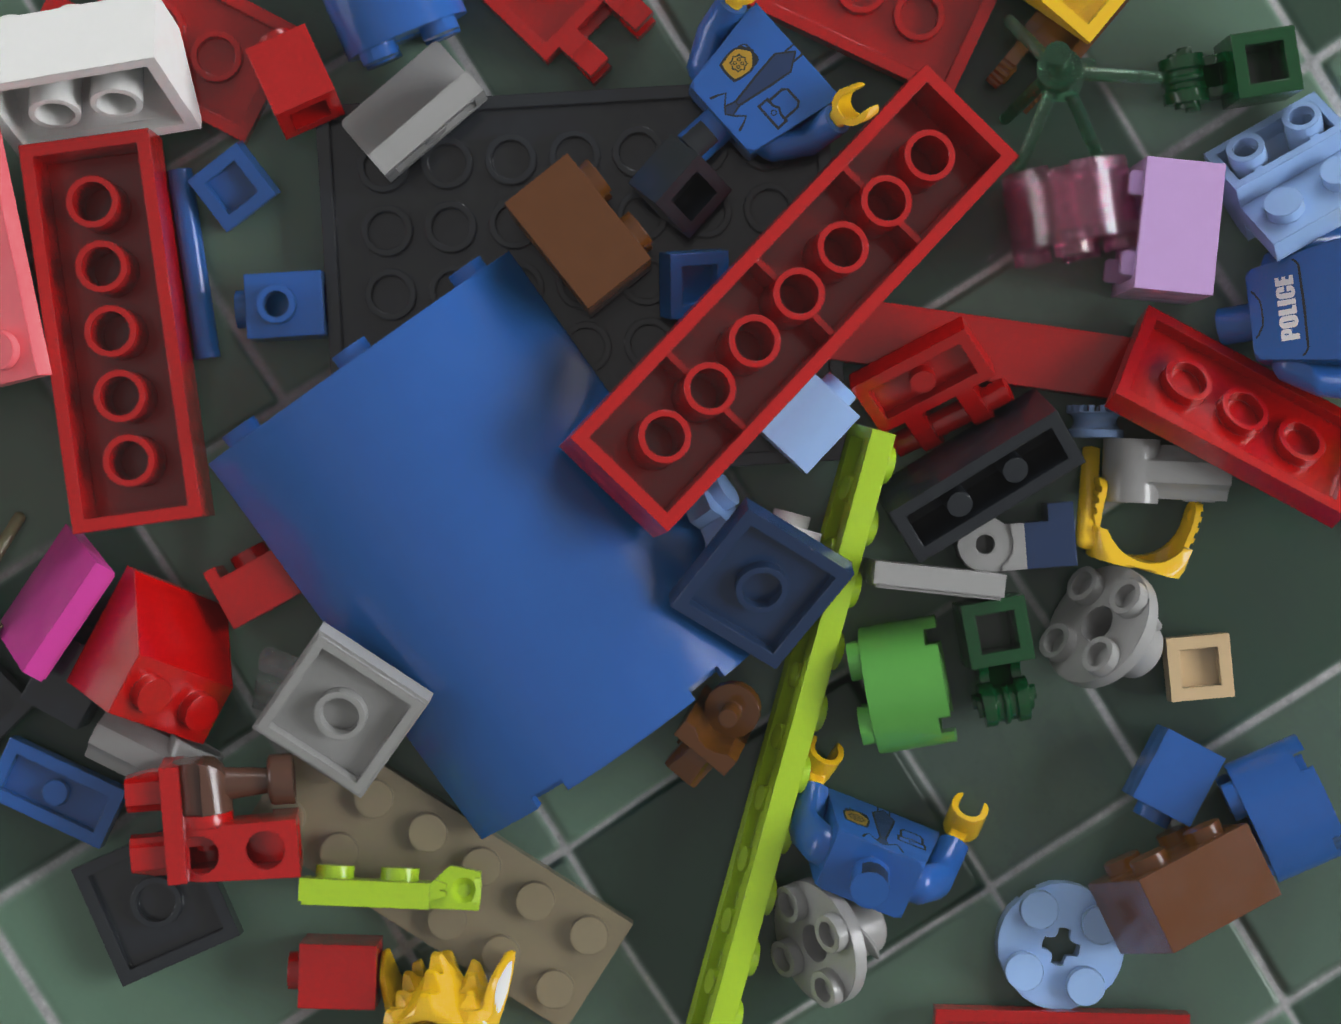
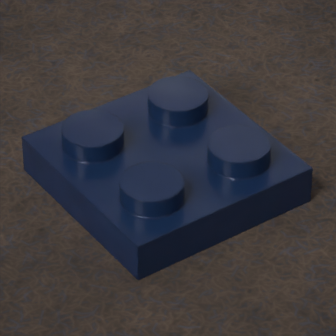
[669,497,855,669]

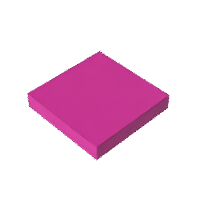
[0,524,115,682]

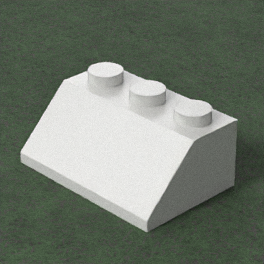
[0,0,202,156]

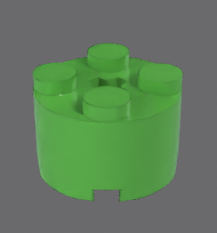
[846,614,957,754]

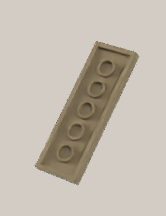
[251,756,633,1024]

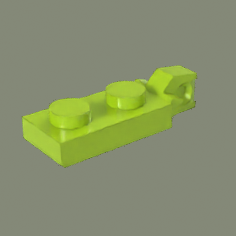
[298,864,482,911]

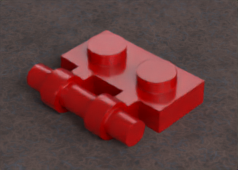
[849,316,1014,457]

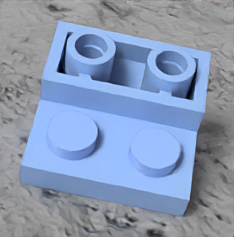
[1203,91,1341,261]

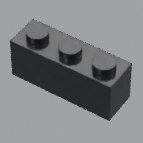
[878,388,1086,564]

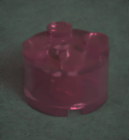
[1001,154,1139,269]

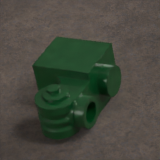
[1157,25,1304,113]
[952,592,1037,728]

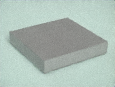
[862,557,1007,601]
[252,622,434,798]

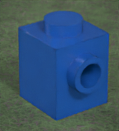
[234,270,329,343]
[1121,724,1226,829]

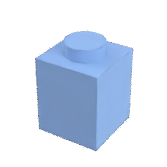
[760,372,861,474]

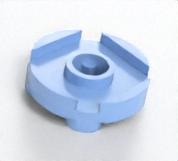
[994,880,1124,1009]

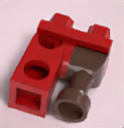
[124,752,303,886]

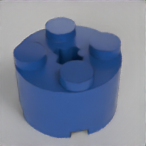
[322,0,467,71]
[1215,734,1341,883]

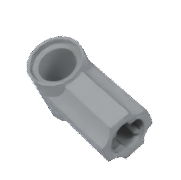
[1102,438,1232,504]
[84,712,224,776]

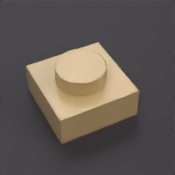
[1162,632,1235,702]

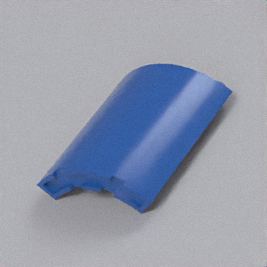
[208,251,750,839]

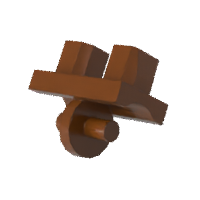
[665,680,762,788]

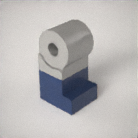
[953,501,1078,572]

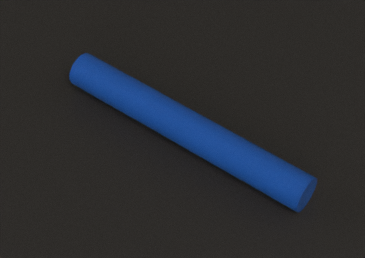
[167,168,221,361]

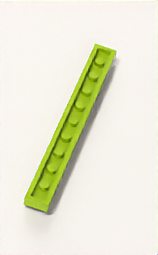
[686,423,896,1024]

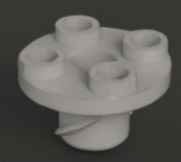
[1039,565,1163,689]
[771,877,887,1008]

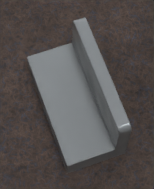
[342,41,488,183]

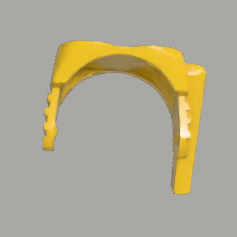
[1075,446,1203,579]

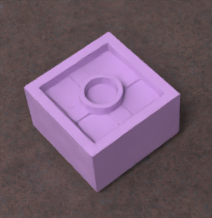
[1102,156,1226,305]

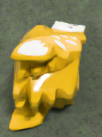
[379,948,516,1024]

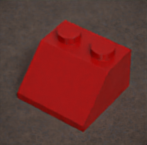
[67,565,233,745]

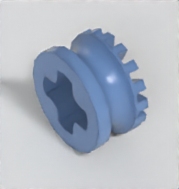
[1066,405,1124,438]

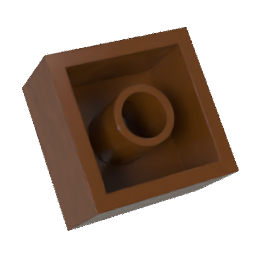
[504,153,653,317]
[1087,818,1282,954]

